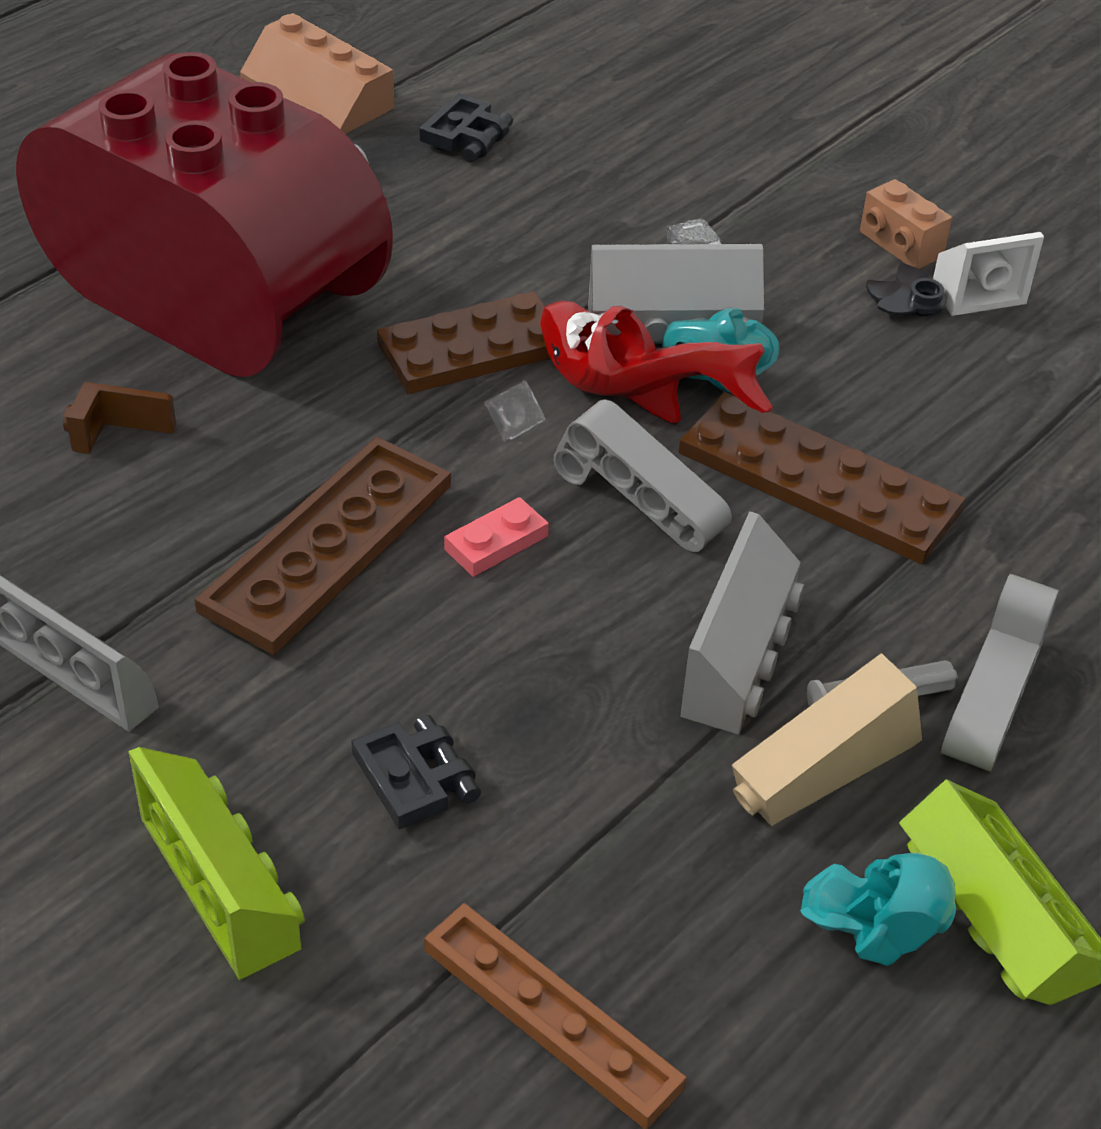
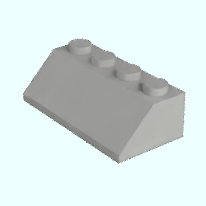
[588,244,764,344]
[680,511,805,735]

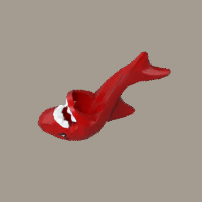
[540,301,773,423]

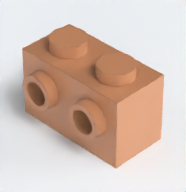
[860,179,953,269]

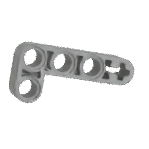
[553,400,732,552]
[941,573,1059,772]

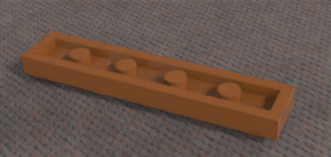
[424,903,687,1129]

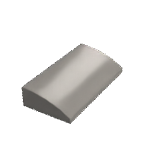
[0,575,159,732]

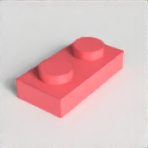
[444,497,549,577]

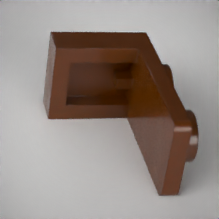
[63,382,177,454]

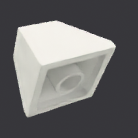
[933,232,1044,316]

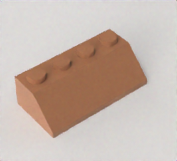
[240,13,394,134]

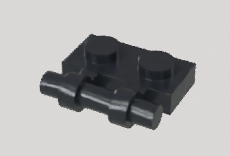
[419,93,513,162]
[351,715,481,830]

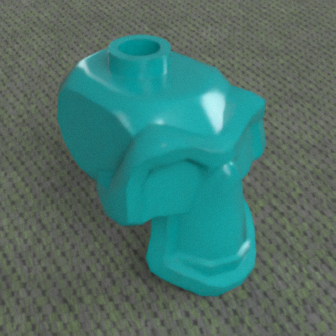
[662,308,780,392]
[800,853,956,966]

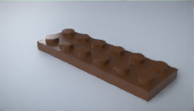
[678,392,965,564]
[194,436,451,655]

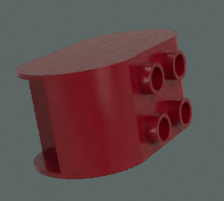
[16,52,393,377]

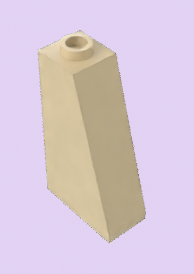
[732,653,922,826]

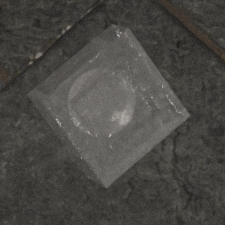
[666,218,721,244]
[484,380,546,442]

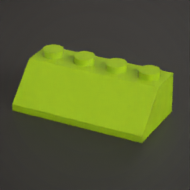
[128,747,305,980]
[899,779,1101,1005]

